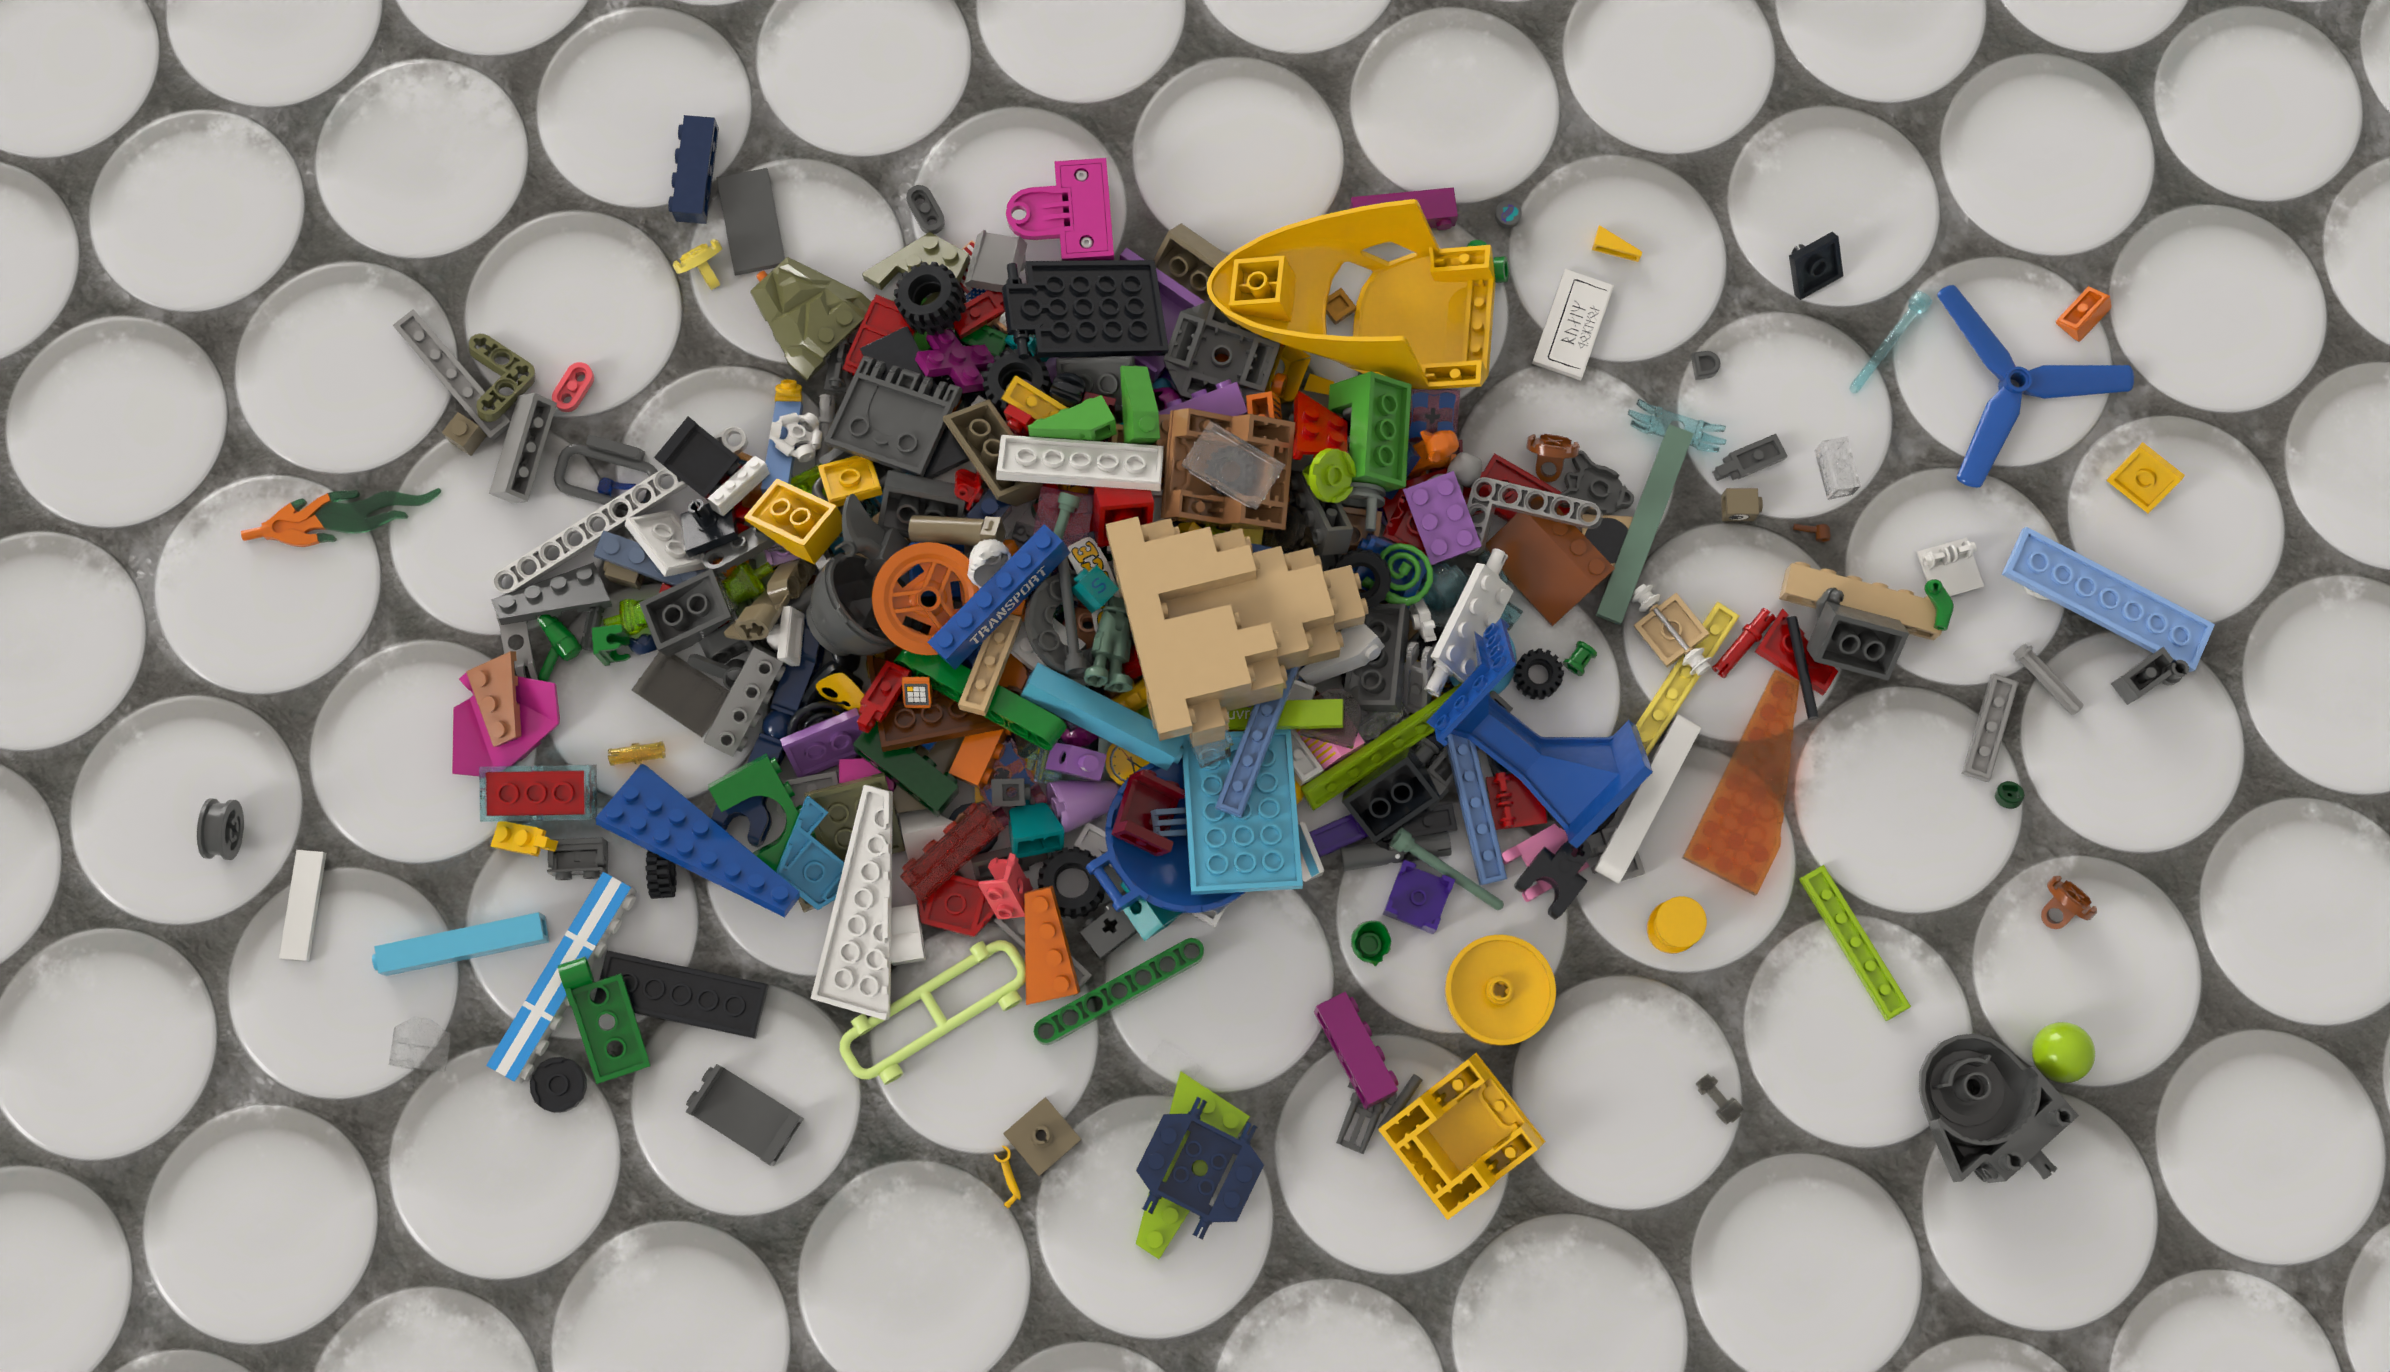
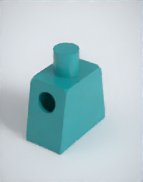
[1008,800,1064,858]
[1120,882,1182,941]

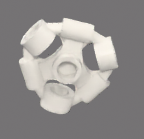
[769,412,823,463]

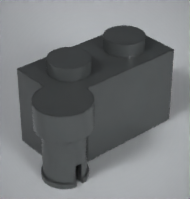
[2111,647,2189,705]

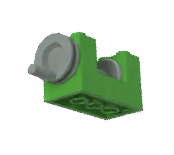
[1328,371,1412,531]

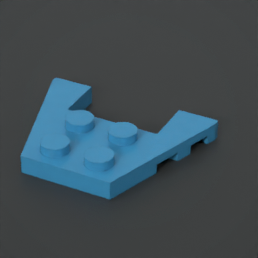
[776,796,844,910]

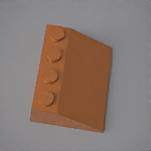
[1483,497,1615,626]

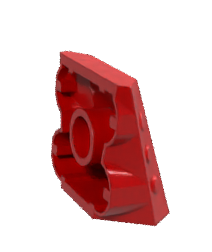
[1382,487,1428,557]

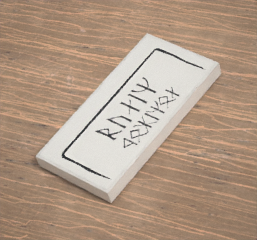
[1532,269,1614,381]

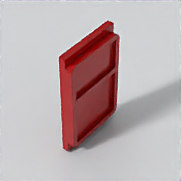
[842,294,917,375]

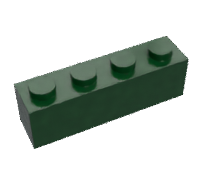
[853,721,959,817]

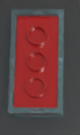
[479,764,597,822]

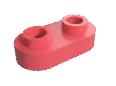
[552,362,594,412]

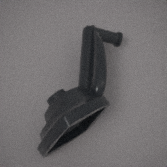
[803,653,864,719]

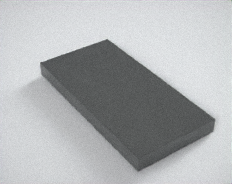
[716,168,785,276]

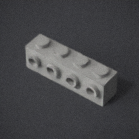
[489,393,557,503]
[704,643,786,757]

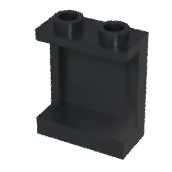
[654,416,741,501]

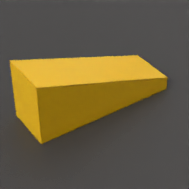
[1592,225,1642,262]

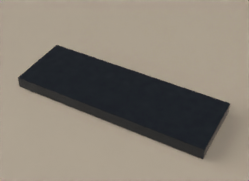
[860,326,971,479]
[594,951,769,1039]

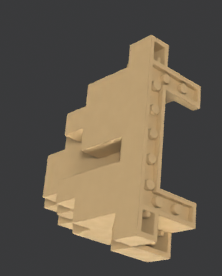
[1106,517,1369,747]

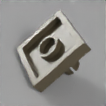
[1003,1097,1081,1177]

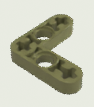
[469,333,535,422]

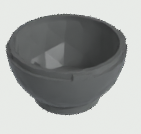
[806,553,908,656]

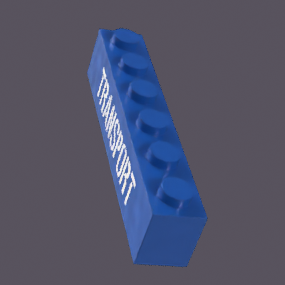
[927,524,1071,670]

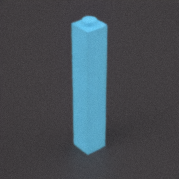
[1020,663,1185,771]
[372,912,549,976]

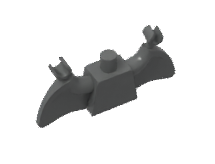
[835,494,954,631]

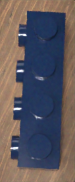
[668,115,719,224]

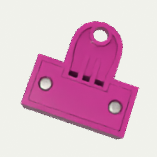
[1006,158,1114,261]

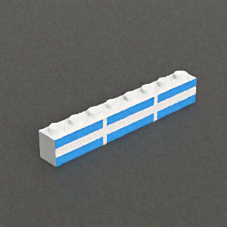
[486,872,636,1084]

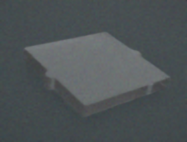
[1137,1039,1202,1102]

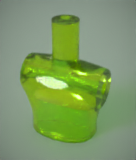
[722,562,774,604]
[603,599,648,636]

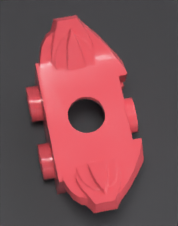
[978,853,1033,919]

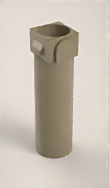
[908,515,1006,546]

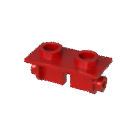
[954,469,983,510]

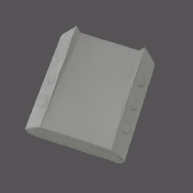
[964,230,1027,292]

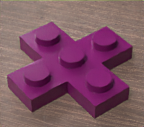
[915,329,994,393]

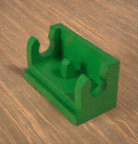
[592,624,632,666]

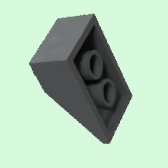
[639,569,733,657]

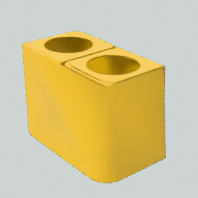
[1265,346,1311,404]

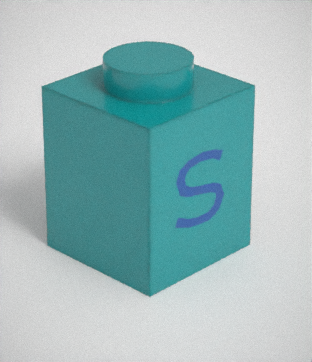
[1072,565,1119,613]

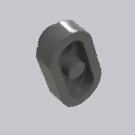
[906,185,945,234]

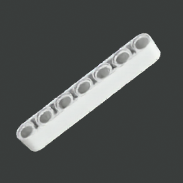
[1594,714,1701,883]

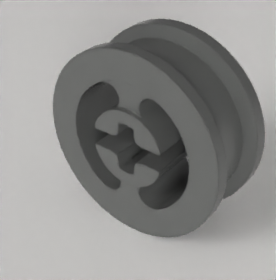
[197,798,244,860]

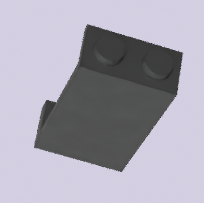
[686,1064,804,1166]

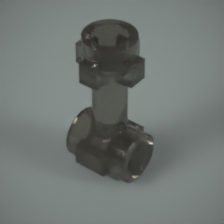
[1696,1074,1744,1125]

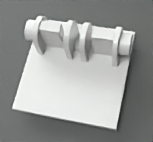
[1917,537,1985,597]

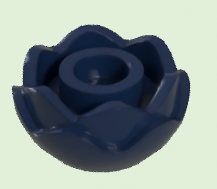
[628,634,657,655]

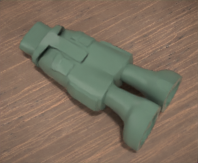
[1084,596,1134,692]

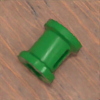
[1563,641,1597,676]

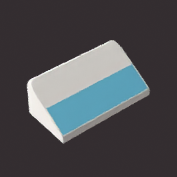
[1298,822,1324,882]

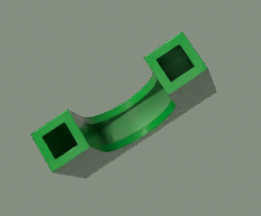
[708,753,816,872]

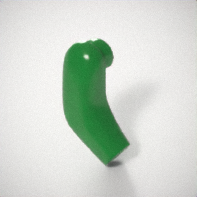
[1924,579,1954,631]

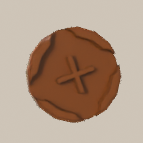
[1526,434,1580,482]
[2041,876,2097,929]

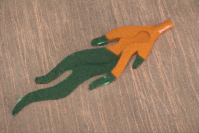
[241,488,441,547]

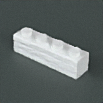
[707,456,770,516]

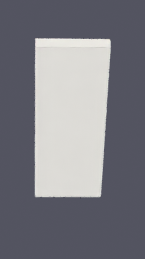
[996,435,1164,491]

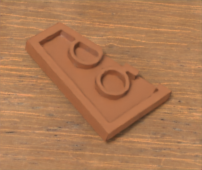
[466,651,521,747]

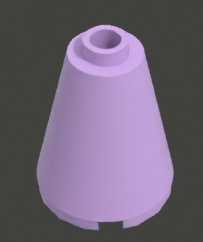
[1046,780,1121,834]

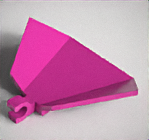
[452,673,560,777]

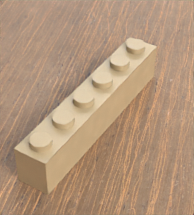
[1779,562,1942,640]

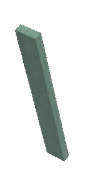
[1595,424,1694,625]

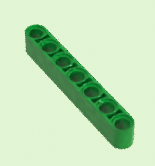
[894,649,1067,751]
[1033,938,1204,1045]

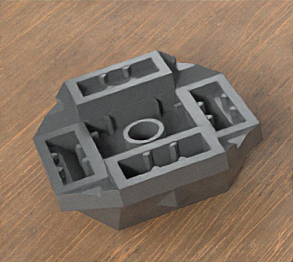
[1163,300,1281,405]

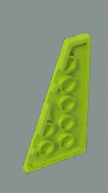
[1136,1071,1250,1259]

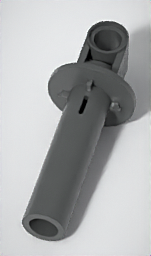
[699,583,814,664]

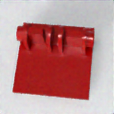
[1486,772,1548,830]

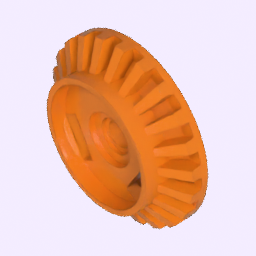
[872,542,979,655]

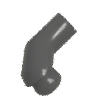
[1816,588,1844,621]

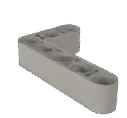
[1466,477,1603,556]

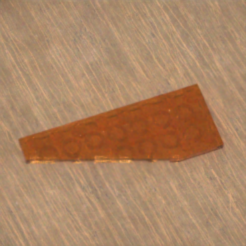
[1682,669,1800,896]

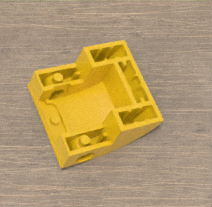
[1378,1052,1546,1220]

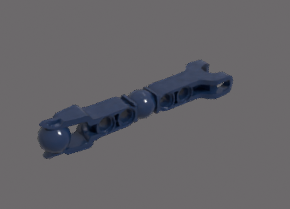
[711,617,826,847]

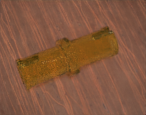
[608,741,666,766]

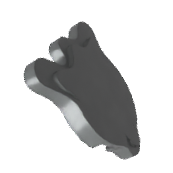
[1559,450,1634,516]

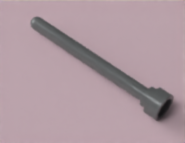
[1058,556,1087,675]

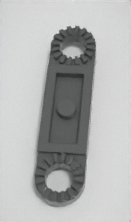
[703,526,776,575]

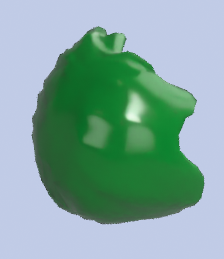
[1351,920,1391,966]

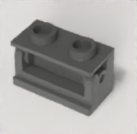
[547,837,608,880]

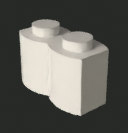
[891,904,926,966]

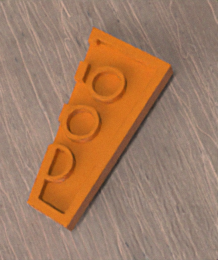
[1024,886,1080,1005]

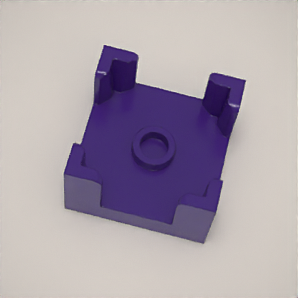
[1383,860,1456,934]

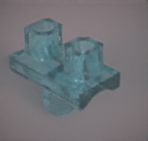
[1021,740,1066,784]

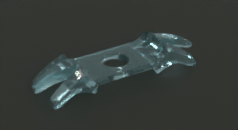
[1628,399,1727,453]

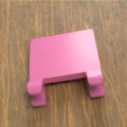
[1502,824,1589,902]

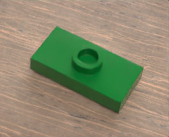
[954,325,1008,357]

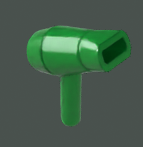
[537,614,582,682]

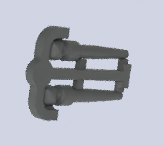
[1336,1082,1397,1154]

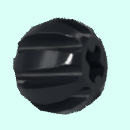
[1049,372,1086,408]

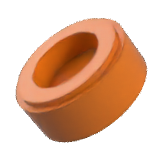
[1271,372,1288,397]

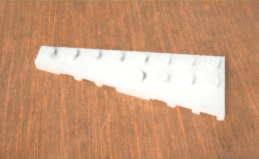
[811,785,893,1020]

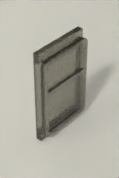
[632,652,729,738]

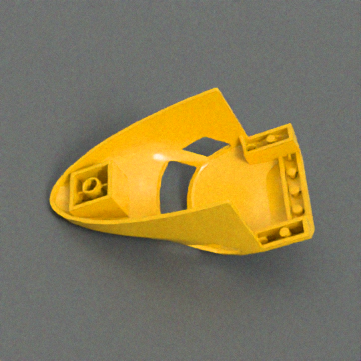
[1207,199,1496,390]

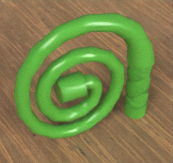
[1362,543,1433,606]

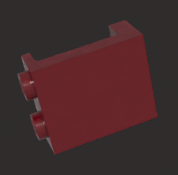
[1111,769,1185,856]

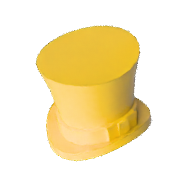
[1647,896,1707,954]

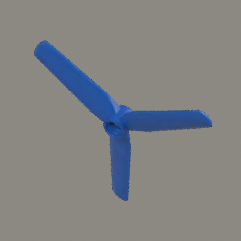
[1937,285,2134,488]

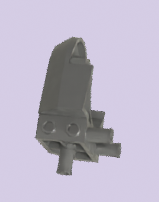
[1919,1034,2079,1183]

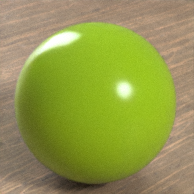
[2032,1022,2095,1083]

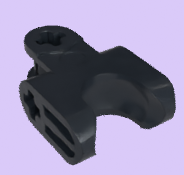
[1514,840,1591,920]

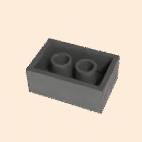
[1806,601,1910,680]

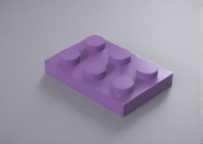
[1403,471,1482,566]
[780,708,863,778]

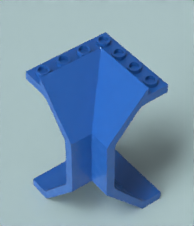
[1427,618,1653,848]

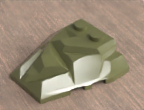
[750,257,871,381]

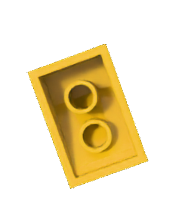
[744,479,842,565]

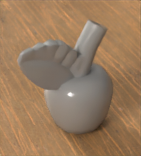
[1428,452,1482,494]

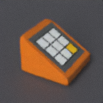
[902,677,933,708]

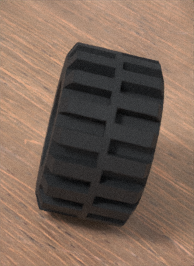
[894,262,967,335]
[983,349,1052,421]
[1037,846,1106,919]

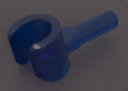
[597,478,636,496]

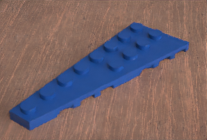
[595,763,800,918]

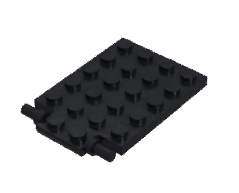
[1002,260,1169,360]

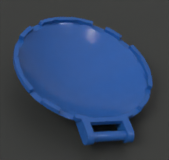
[1086,758,1246,913]

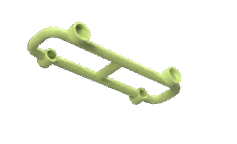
[839,940,1026,1085]

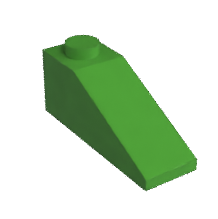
[1120,366,1160,445]

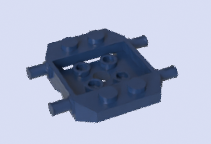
[1136,1097,1264,1240]

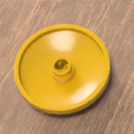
[1445,935,1556,1046]

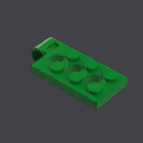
[558,956,651,1084]

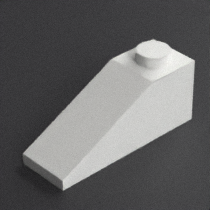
[1298,624,1385,685]

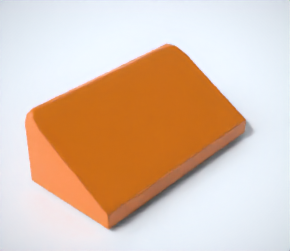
[2056,286,2111,342]

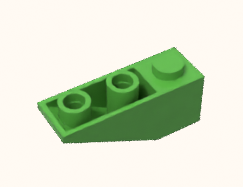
[1028,395,1117,442]

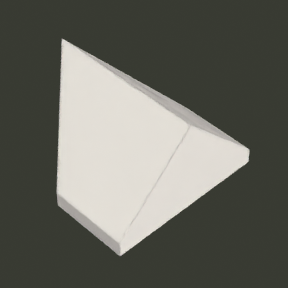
[898,809,956,866]

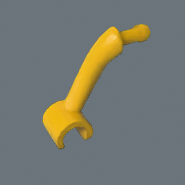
[994,1146,1021,1208]

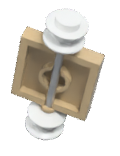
[1631,584,1712,676]

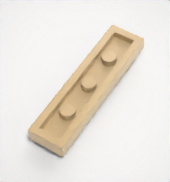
[958,614,1022,716]

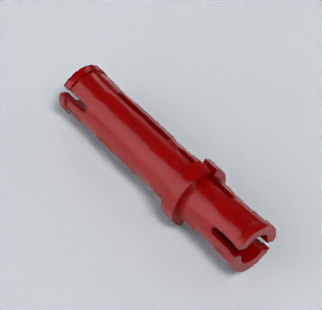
[1712,608,1776,678]

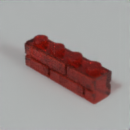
[900,802,1006,901]

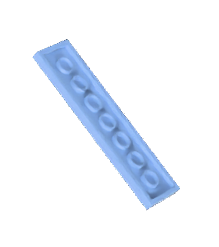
[2002,527,2215,672]

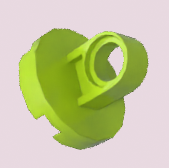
[1303,448,1356,503]

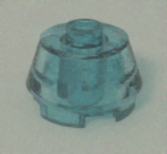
[1418,561,1468,612]

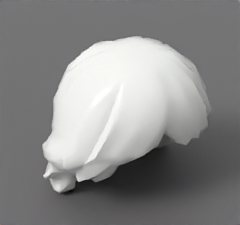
[967,539,1012,589]

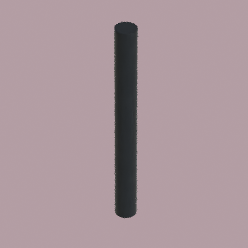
[1786,616,1819,720]

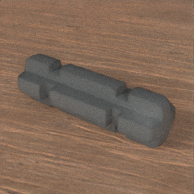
[580,605,605,651]

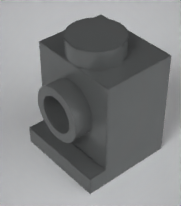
[991,778,1031,807]

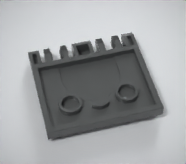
[824,355,962,477]

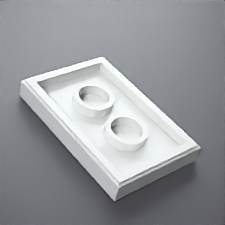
[625,510,712,577]

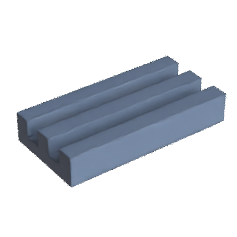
[1151,807,1187,837]

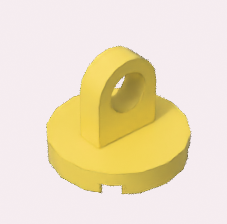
[672,239,722,290]

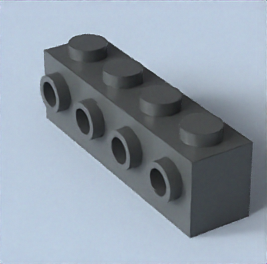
[1289,470,1353,556]

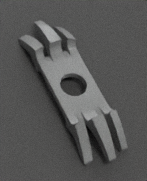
[496,614,539,680]

